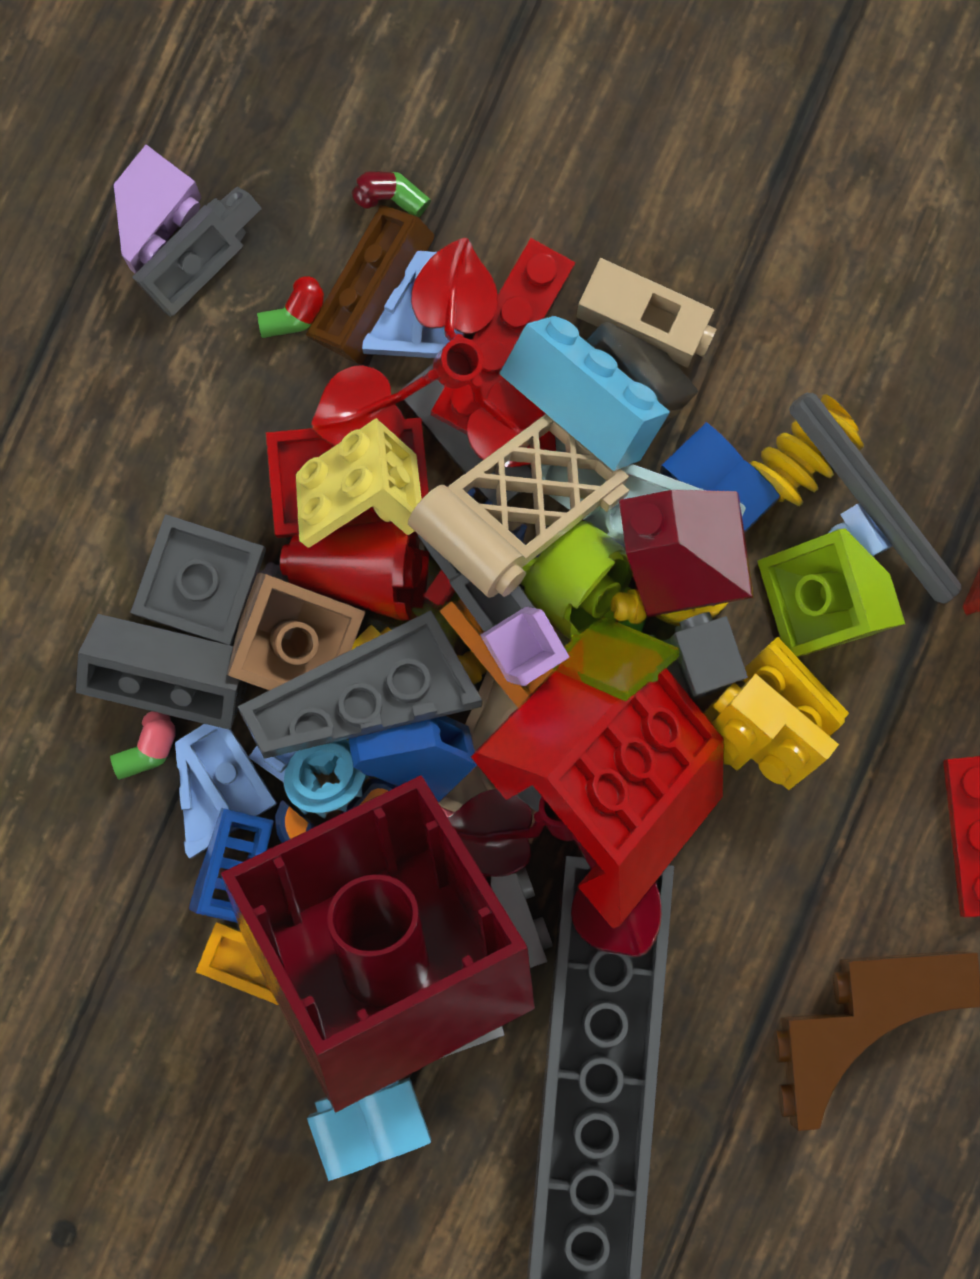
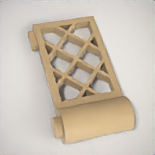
[408,414,630,598]

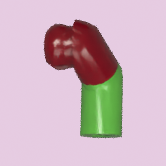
[352,171,431,217]

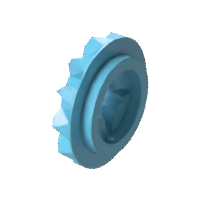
[284,739,369,819]

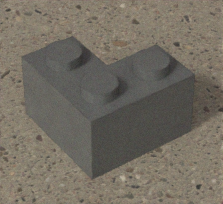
[625,612,748,700]

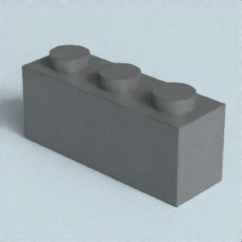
[76,614,247,730]

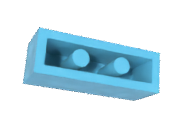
[499,316,670,471]

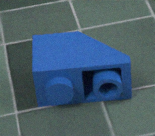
[348,716,477,803]

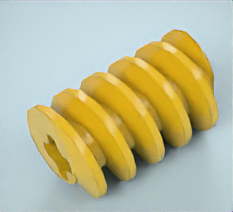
[749,394,864,507]

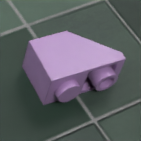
[114,145,202,274]

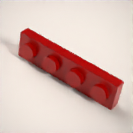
[430,238,576,435]

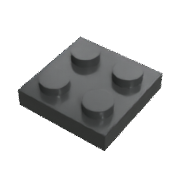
[130,514,266,646]

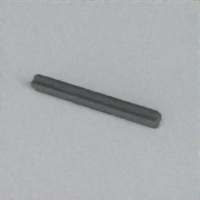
[789,392,961,604]

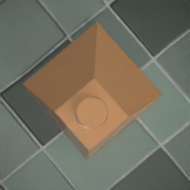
[227,573,365,691]

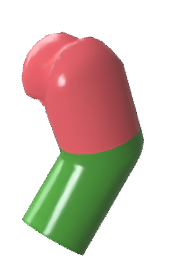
[110,711,176,780]

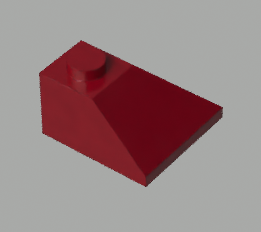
[619,490,754,617]

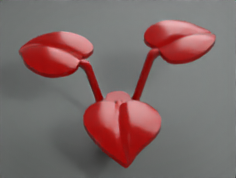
[311,238,556,468]

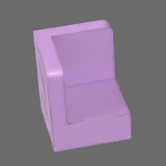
[480,607,570,686]

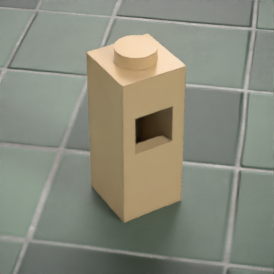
[576,258,717,368]

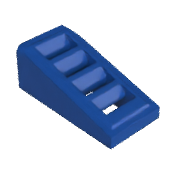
[189,808,274,923]

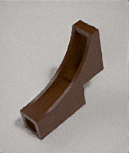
[774,950,980,1131]

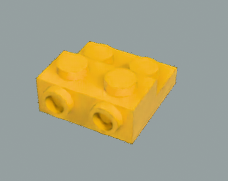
[703,674,839,790]

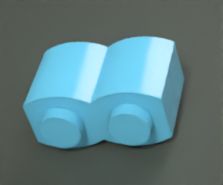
[307,1077,431,1181]

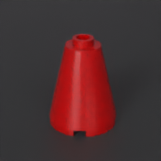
[280,520,430,621]

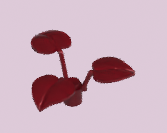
[448,789,662,957]

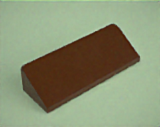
[306,204,434,364]

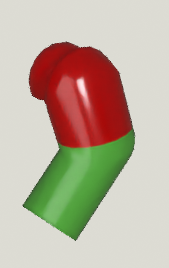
[257,276,324,338]

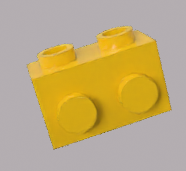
[744,637,849,736]

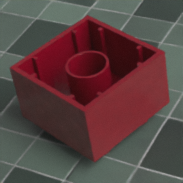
[220,775,535,1113]

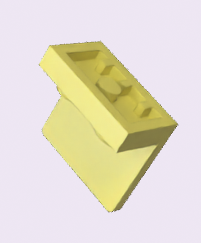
[296,418,422,548]

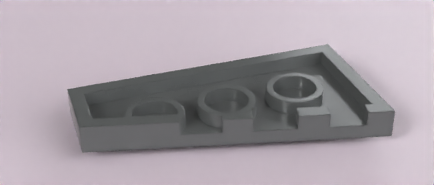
[238,611,482,759]

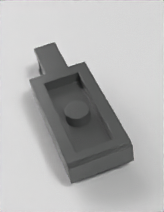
[132,186,262,317]

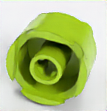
[520,521,633,644]

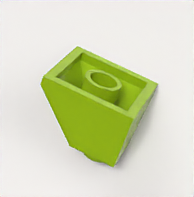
[757,528,905,657]

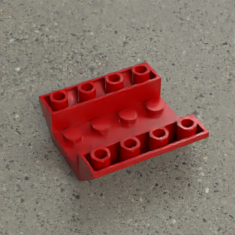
[471,635,724,929]

